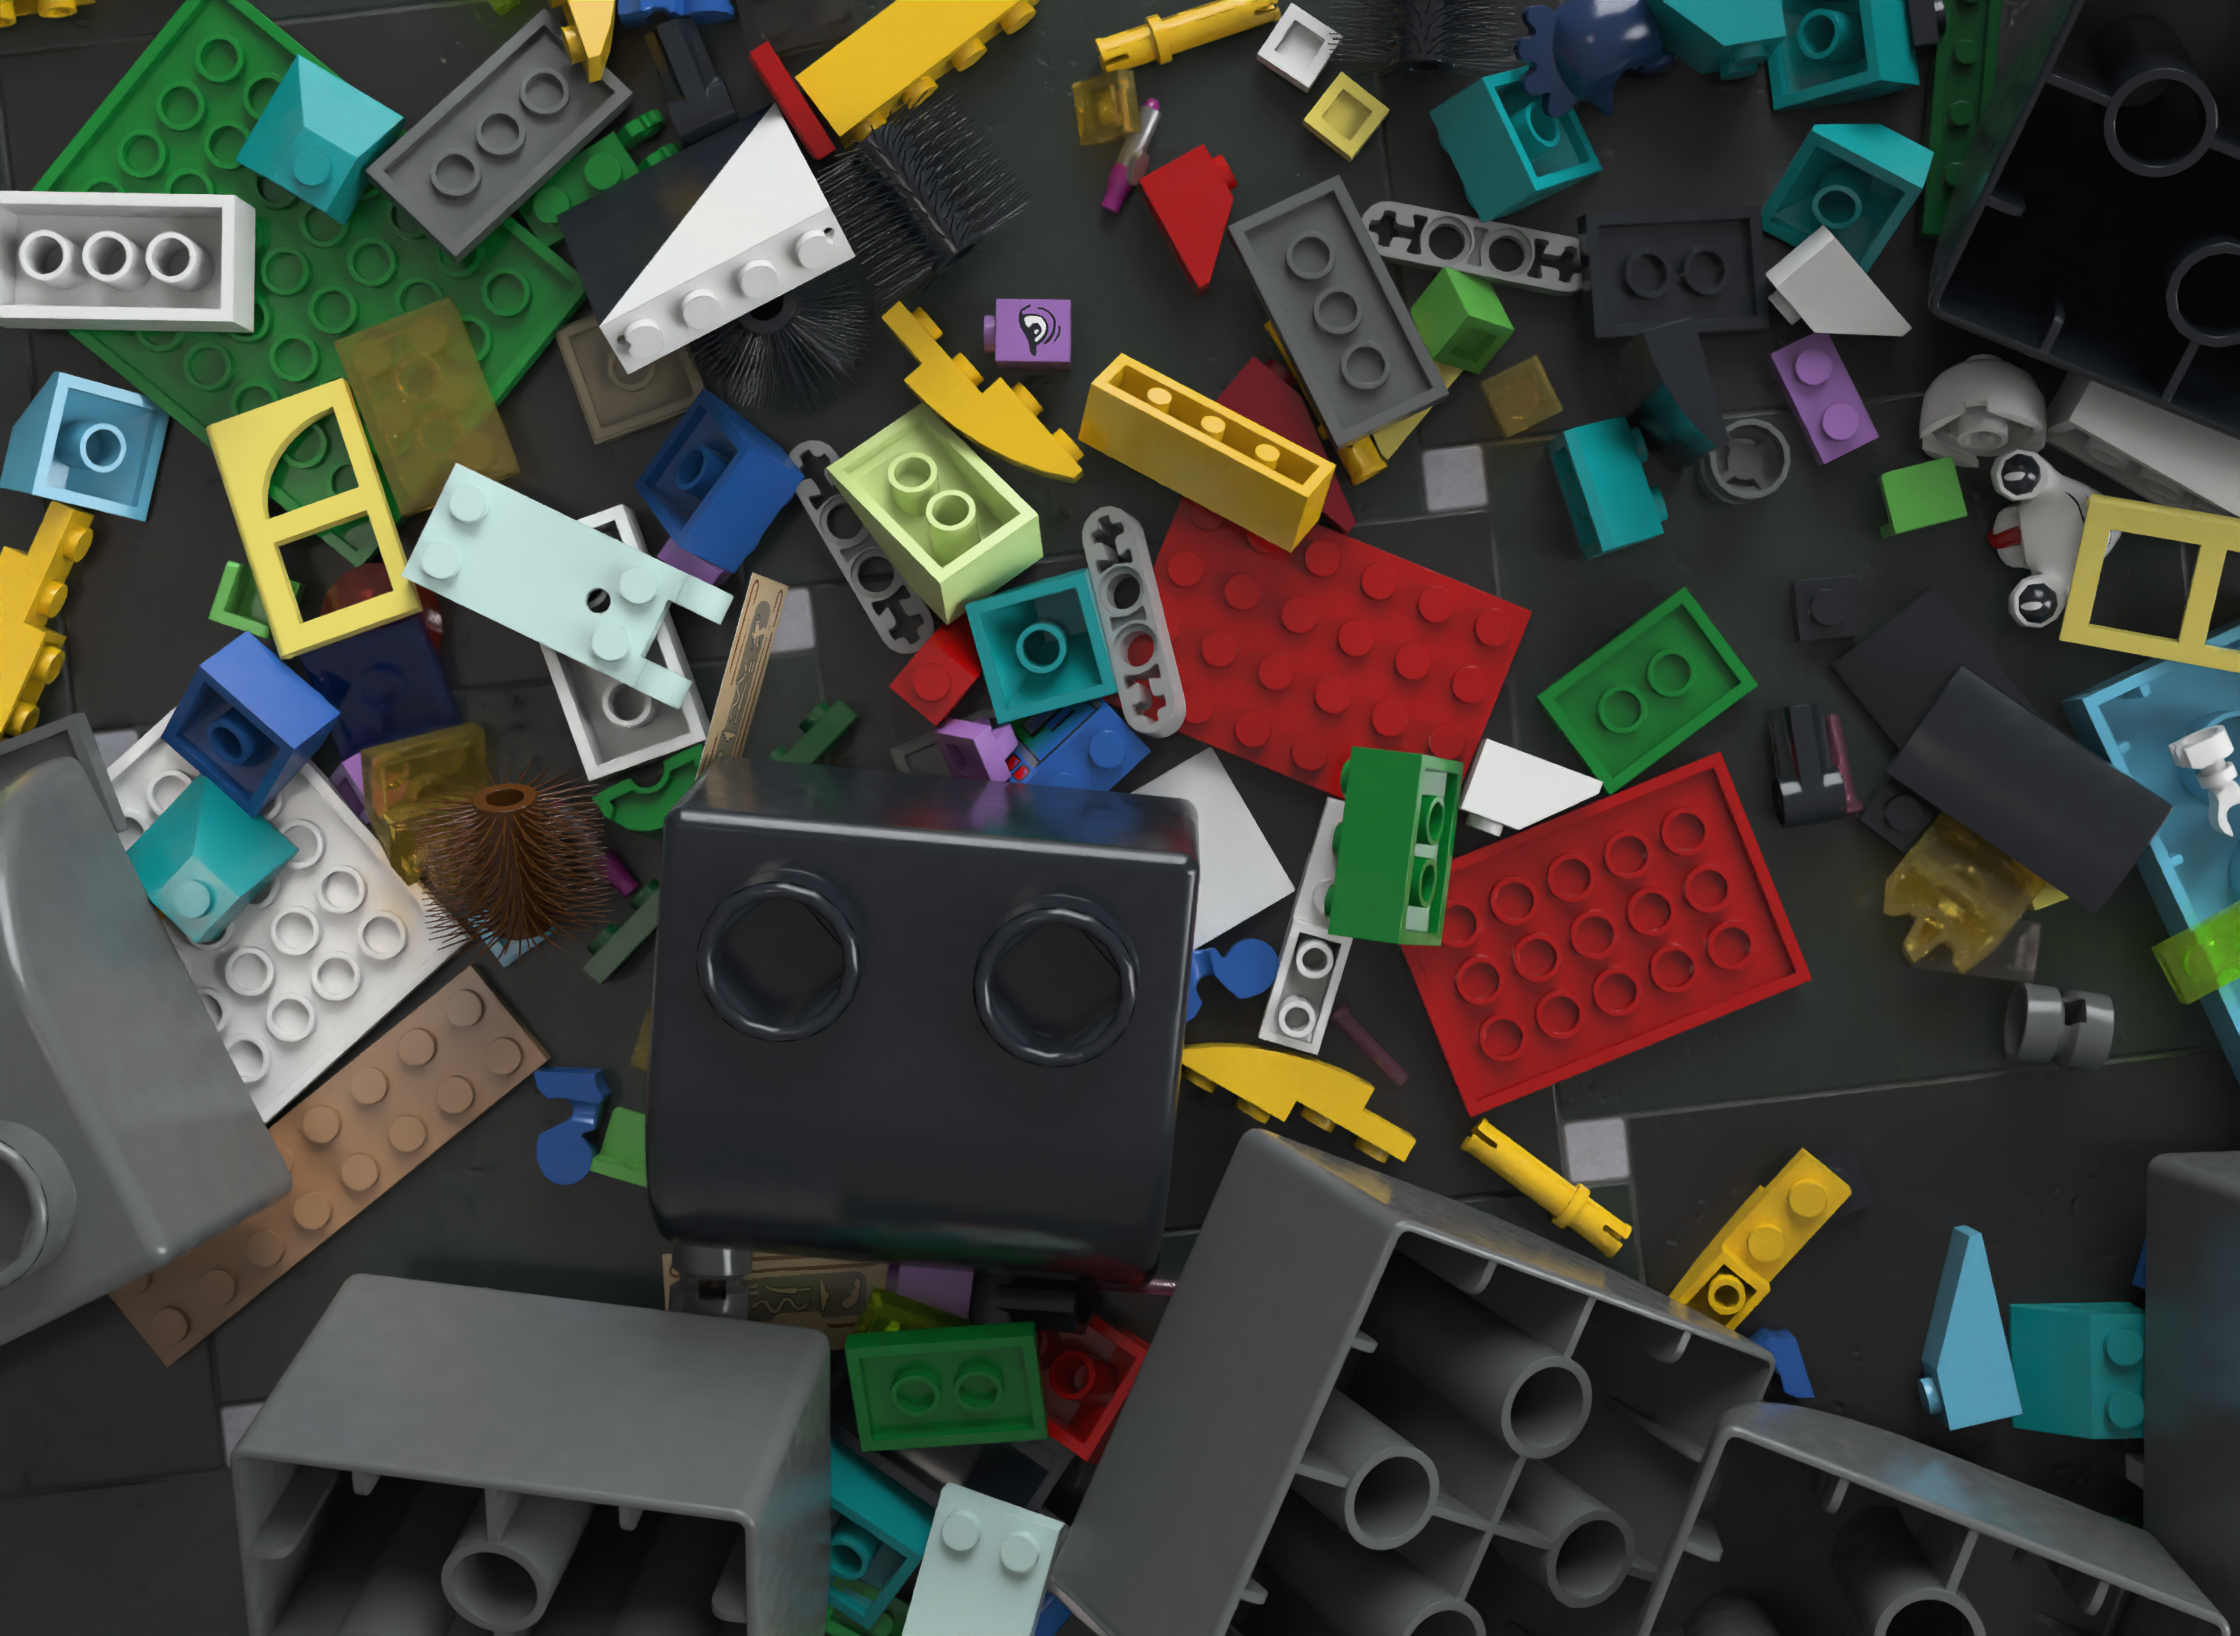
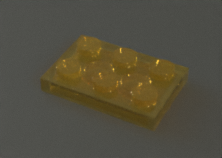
[334,297,522,517]

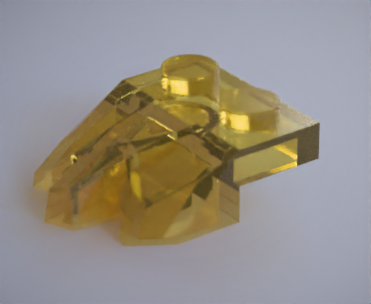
[360,721,489,893]
[1883,811,2047,975]

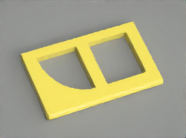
[205,378,423,660]
[2059,493,2240,673]

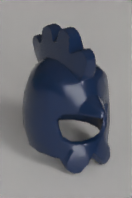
[1513,0,1676,118]

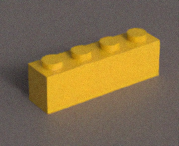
[795,0,1039,149]
[1078,353,1336,553]

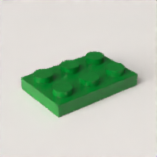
[1534,587,1758,795]
[845,1321,1049,1452]

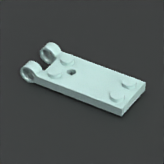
[401,463,734,710]
[902,1482,1065,1636]

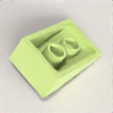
[826,402,1043,625]

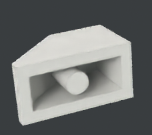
[1766,225,1912,336]
[1458,739,1603,837]

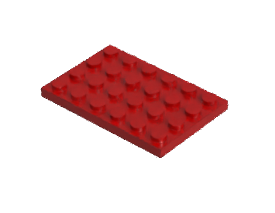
[1101,495,1532,800]
[1398,752,1812,1118]

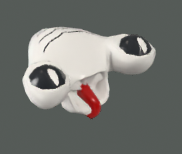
[1987,448,2122,628]

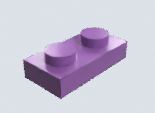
[1765,333,1879,467]

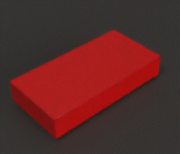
[748,41,836,161]

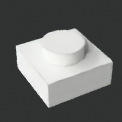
[1256,3,1343,93]

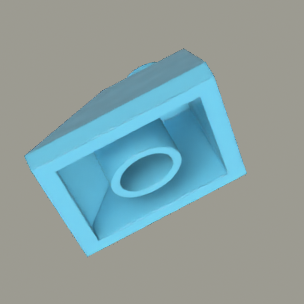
[0,371,170,522]

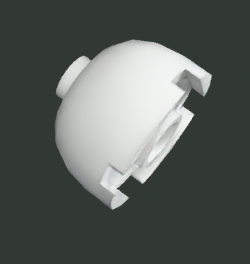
[1919,354,2047,468]

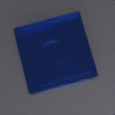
[300,612,463,761]

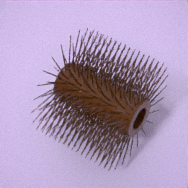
[409,761,615,966]

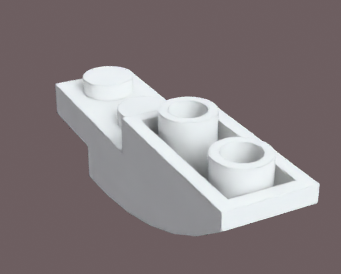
[1258,797,1353,1055]

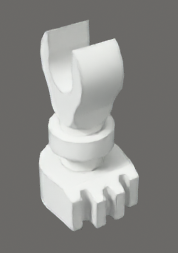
[2168,725,2240,837]

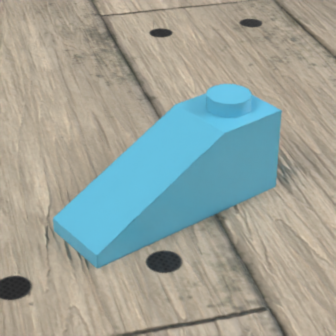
[1917,1225,2023,1431]

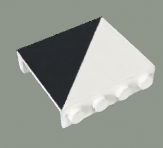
[556,102,855,374]

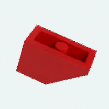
[1138,144,1238,298]
[888,612,984,727]

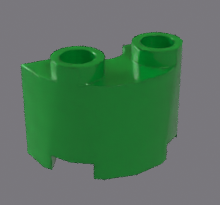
[591,742,708,840]

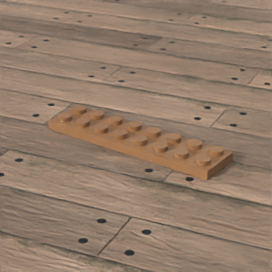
[108,964,552,1368]

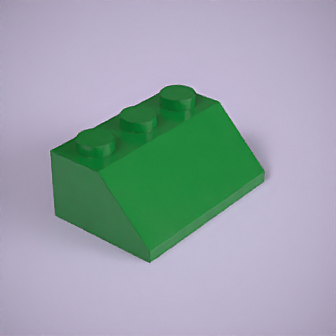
[1324,746,1464,946]

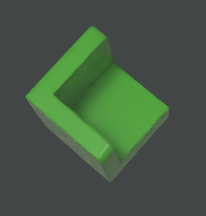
[1410,266,1515,375]
[1879,456,1968,539]
[208,560,306,640]
[589,1107,647,1188]

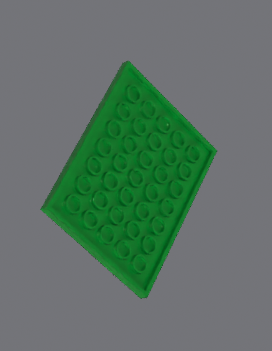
[31,0,588,571]

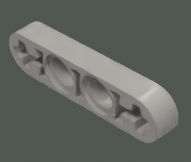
[1362,201,1583,296]
[789,440,936,655]
[1082,506,1186,738]

